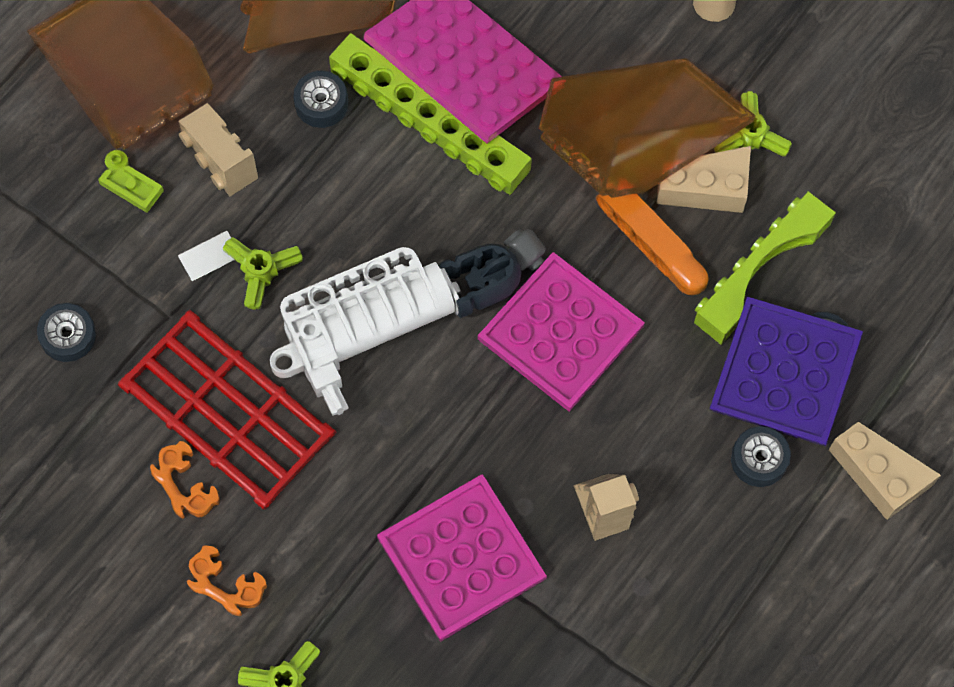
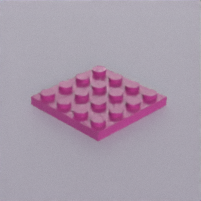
[478,252,645,412]
[377,474,547,642]

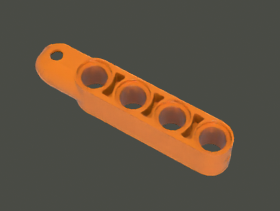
[596,179,709,295]

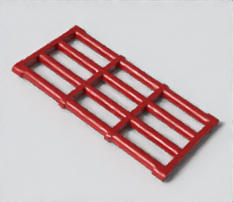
[118,310,336,510]

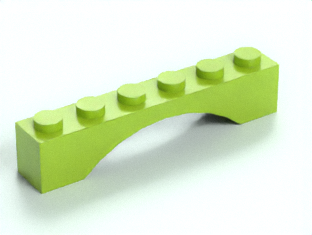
[694,191,836,345]

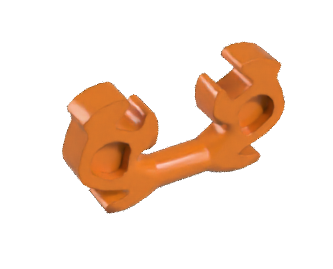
[150,441,220,519]
[187,545,267,616]

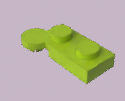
[99,150,164,213]

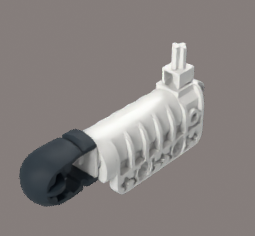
[270,243,521,416]

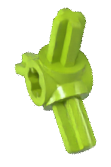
[713,91,792,157]
[223,237,303,310]
[238,641,320,687]

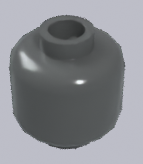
[503,228,546,272]

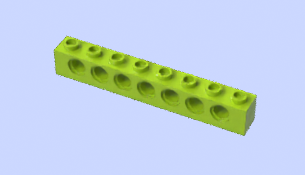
[329,33,532,195]

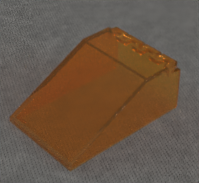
[27,0,214,150]
[539,58,756,198]

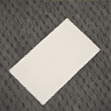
[178,231,234,281]

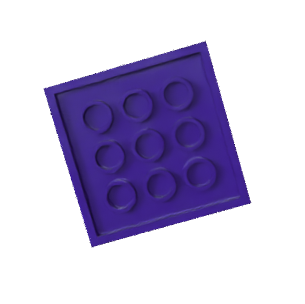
[710,297,863,447]

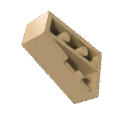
[179,103,258,197]
[657,146,751,213]
[829,422,941,520]
[573,474,639,541]

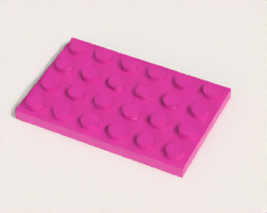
[364,0,565,144]

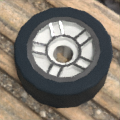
[293,71,348,128]
[37,303,96,362]
[731,426,791,487]

